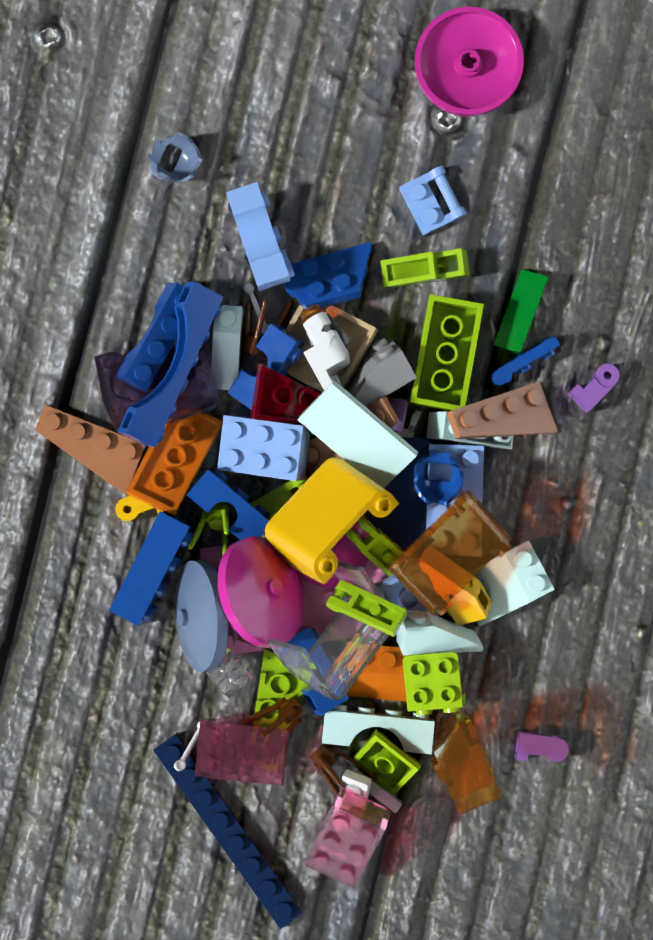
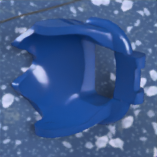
[414,449,464,506]

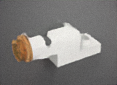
[300,304,351,390]

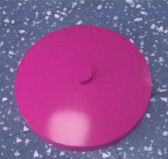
[415,7,524,117]
[218,536,304,648]

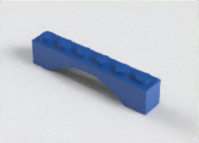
[117,282,223,447]

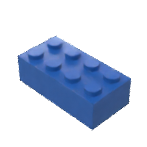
[109,511,193,626]

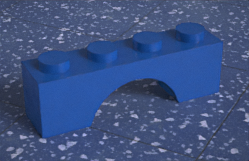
[115,282,183,392]

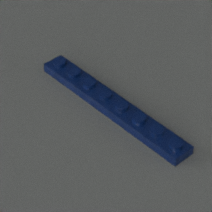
[153,733,303,930]

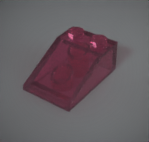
[195,720,289,785]

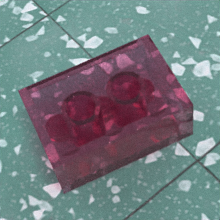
[304,787,392,889]

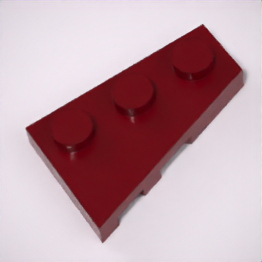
[250,363,320,425]

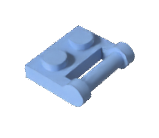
[399,165,467,236]

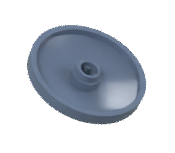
[175,560,228,672]

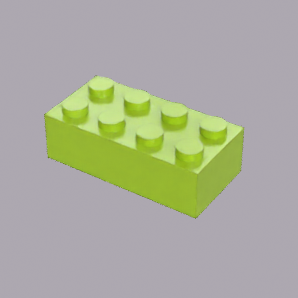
[409,294,484,412]

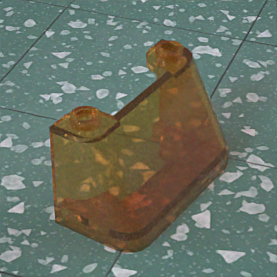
[385,490,512,616]

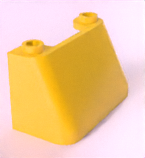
[265,457,399,584]

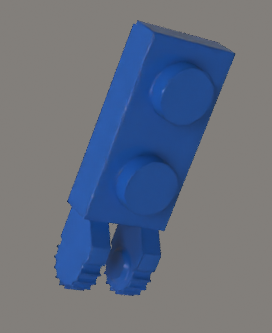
[489,336,560,386]

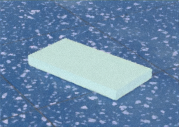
[298,380,418,488]

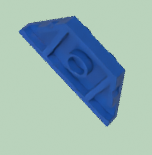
[282,242,372,312]

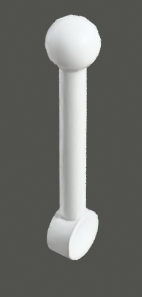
[243,283,269,334]
[174,720,208,771]

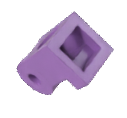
[567,363,620,413]
[514,730,569,762]

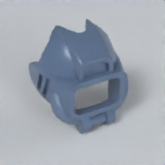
[147,133,202,183]

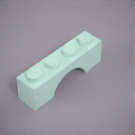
[322,704,435,755]

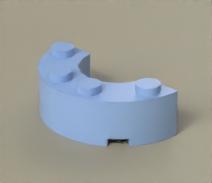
[226,182,295,291]

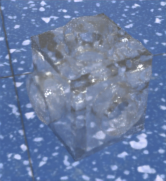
[206,648,253,698]

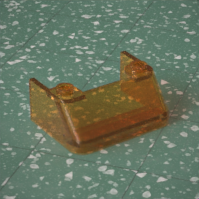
[429,708,502,815]

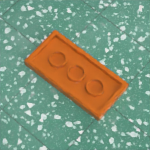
[126,399,223,518]

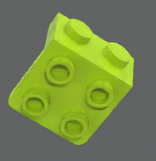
[403,652,466,715]

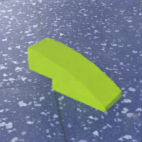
[381,248,470,288]

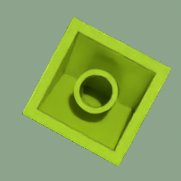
[353,728,421,795]

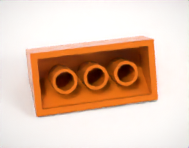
[344,641,407,702]

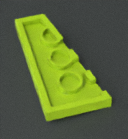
[248,649,314,772]

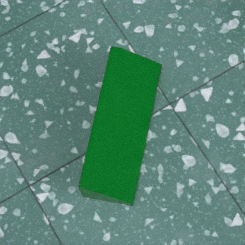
[493,269,548,355]

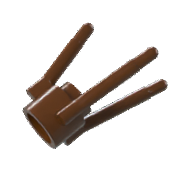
[242,300,293,357]
[242,696,306,762]
[310,744,378,800]

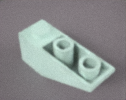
[426,412,514,450]

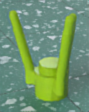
[188,502,230,554]

